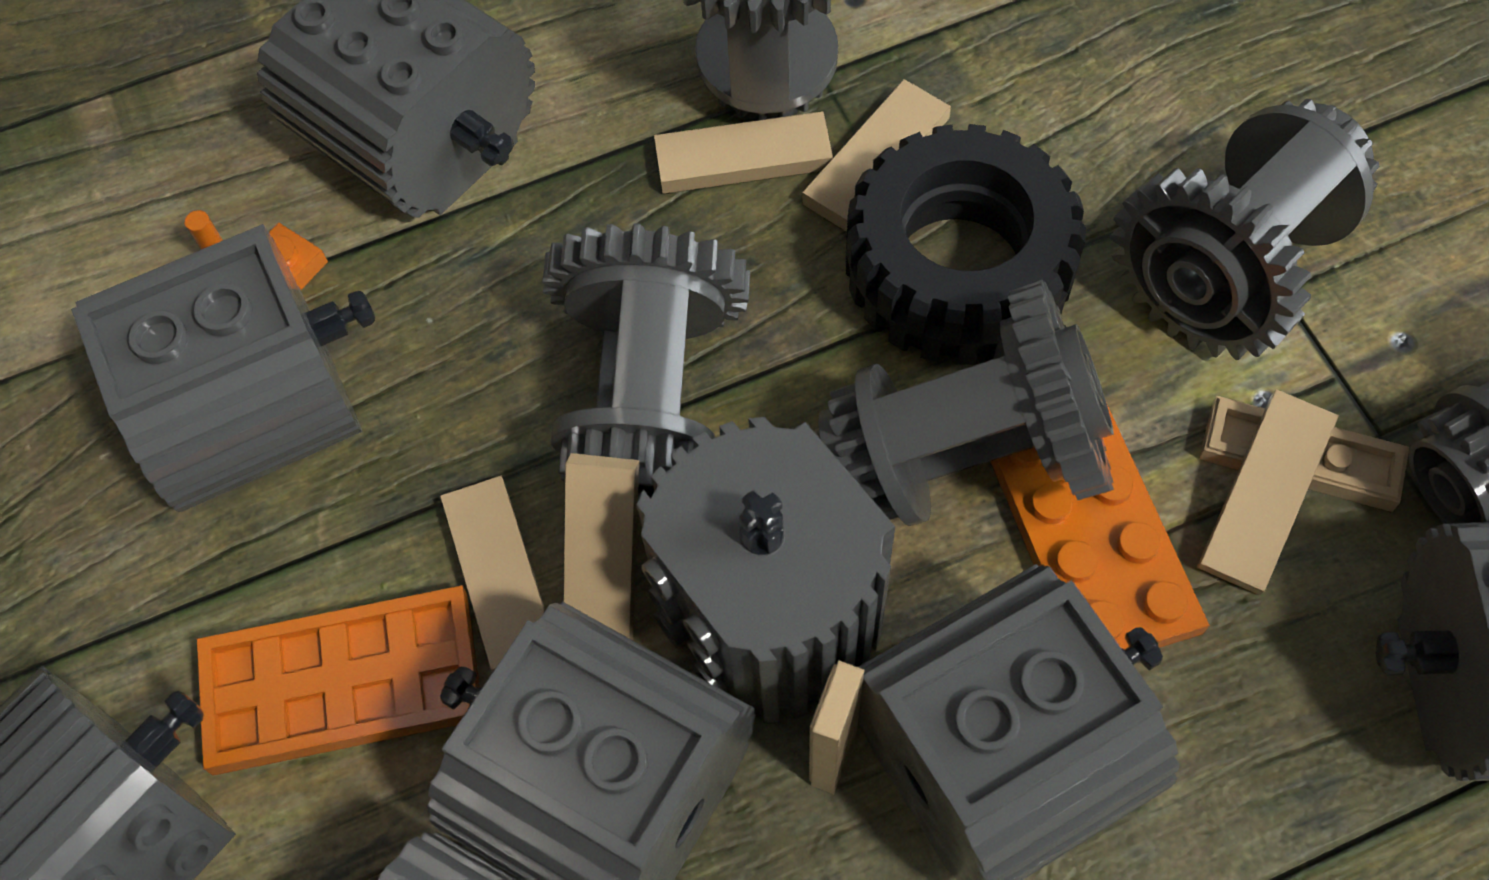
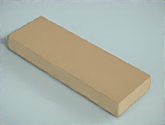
[802,79,951,232]
[654,111,833,194]
[1197,389,1339,595]
[1199,396,1409,512]
[564,453,639,640]
[441,475,545,672]
[809,661,864,795]

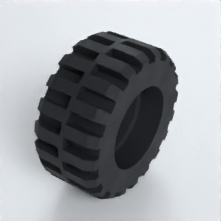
[845,124,1086,365]

